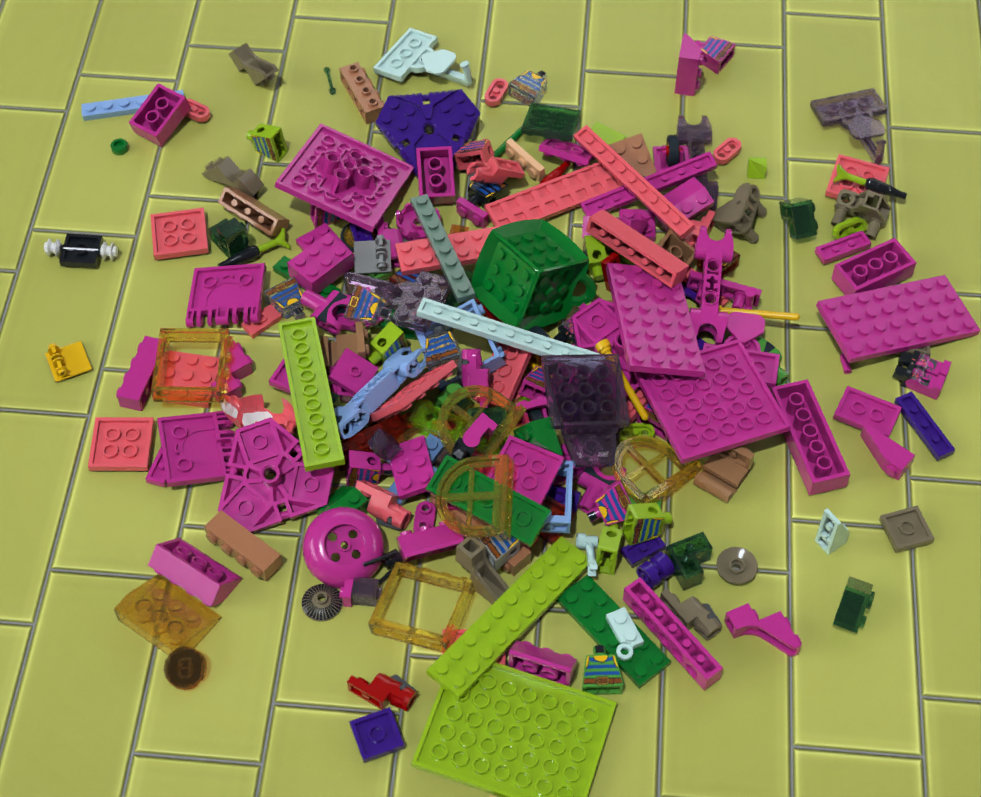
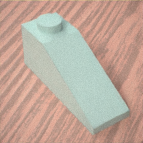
[815,508,850,555]

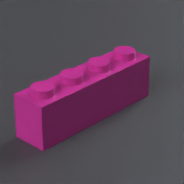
[116,336,169,411]

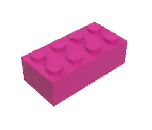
[831,238,917,295]

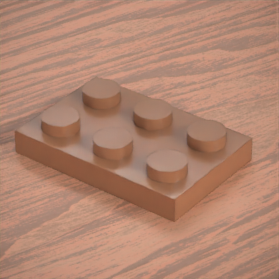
[609,133,657,178]

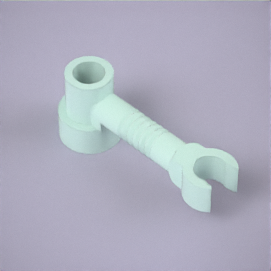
[576,533,598,576]

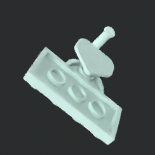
[373,28,472,86]

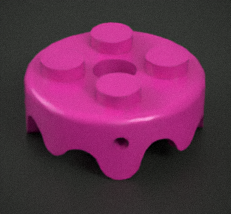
[396,203,441,241]

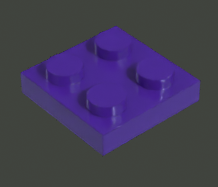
[349,707,405,763]

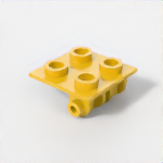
[45,341,92,382]

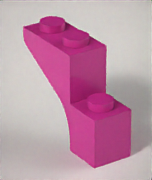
[211,337,253,405]
[724,603,802,657]

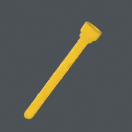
[710,302,800,321]
[595,339,649,420]

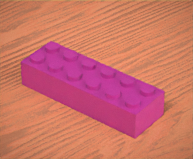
[770,379,851,496]

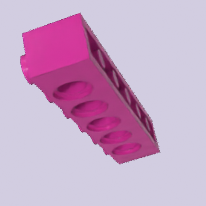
[623,577,723,691]

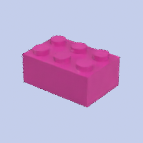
[129,83,191,147]
[416,146,455,205]
[287,232,354,294]

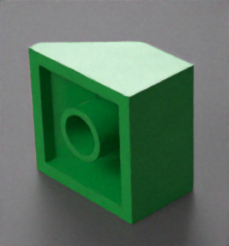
[513,417,563,456]
[314,485,369,515]

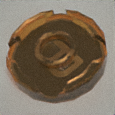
[163,646,207,690]

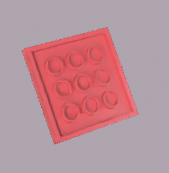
[368,360,457,424]

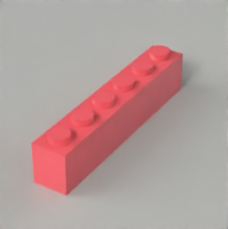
[586,209,689,288]

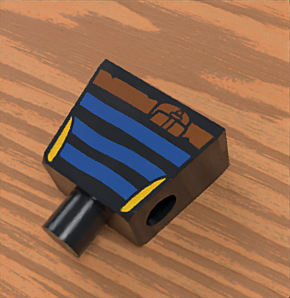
[467,181,508,208]

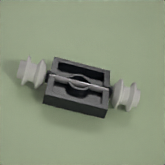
[44,233,118,268]

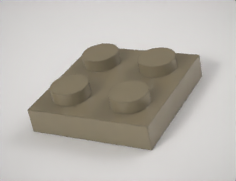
[879,505,935,553]

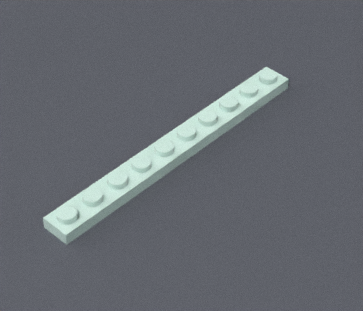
[416,297,605,374]

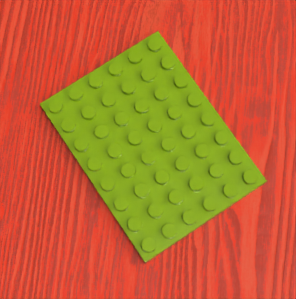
[411,663,617,797]

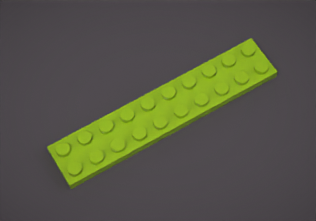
[278,317,345,472]
[426,536,587,700]

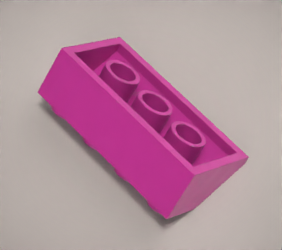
[148,538,242,607]

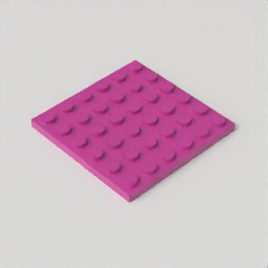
[634,339,791,464]

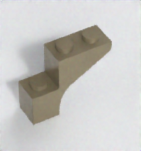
[229,42,279,85]
[202,156,264,196]
[455,534,509,604]

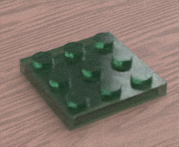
[521,102,581,142]

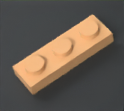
[505,138,545,183]

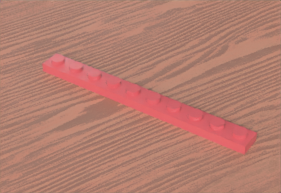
[573,125,696,240]

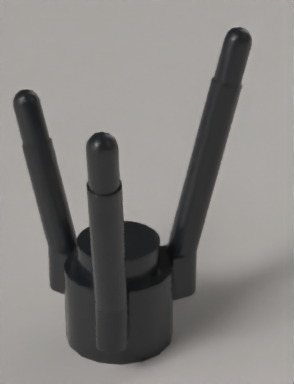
[363,549,403,588]

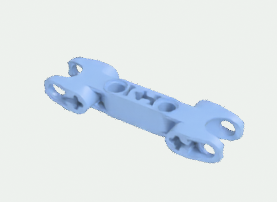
[334,347,431,439]

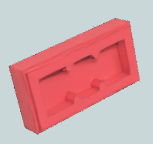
[241,304,282,338]

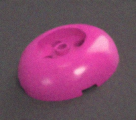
[302,507,384,589]

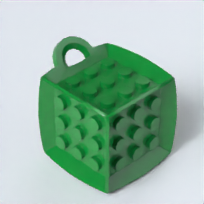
[471,219,596,330]

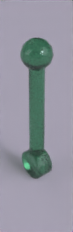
[324,67,336,95]

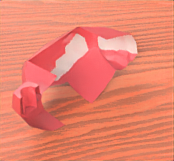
[220,394,297,434]

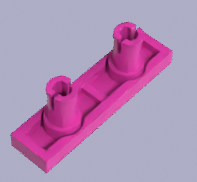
[686,270,762,309]

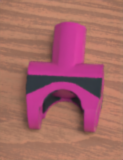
[300,289,353,334]
[577,453,626,513]

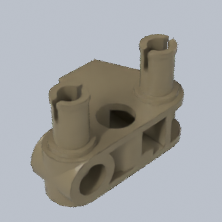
[713,183,767,243]
[831,189,891,240]

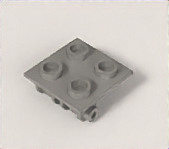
[354,235,392,274]

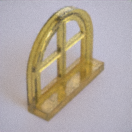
[437,385,527,472]
[611,436,703,504]
[436,454,514,540]

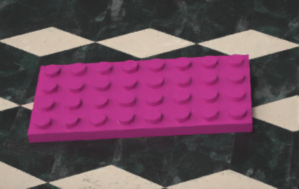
[606,263,705,378]
[816,275,981,363]

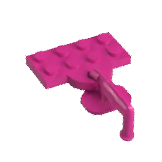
[703,287,780,388]

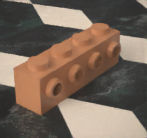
[339,62,385,125]
[218,187,290,238]
[204,510,283,581]

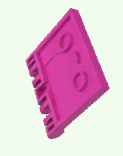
[186,263,267,328]
[157,411,242,487]

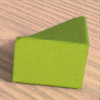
[747,157,767,179]

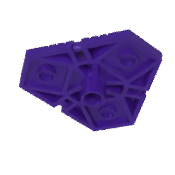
[375,89,481,179]

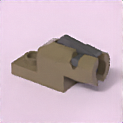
[660,589,722,640]

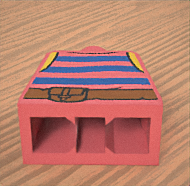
[453,139,494,170]

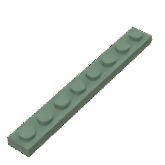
[410,194,475,303]

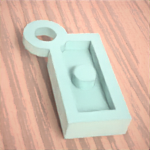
[606,607,644,661]

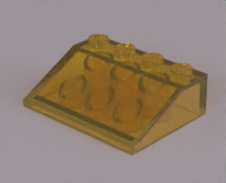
[114,574,222,656]

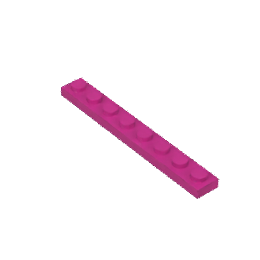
[580,151,717,216]

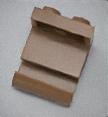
[320,321,369,374]
[693,446,755,503]

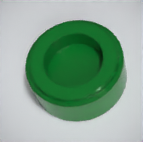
[110,138,129,155]

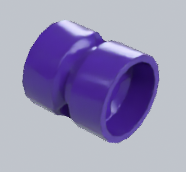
[636,551,675,589]

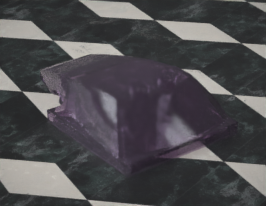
[541,354,630,468]

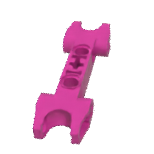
[689,226,734,345]

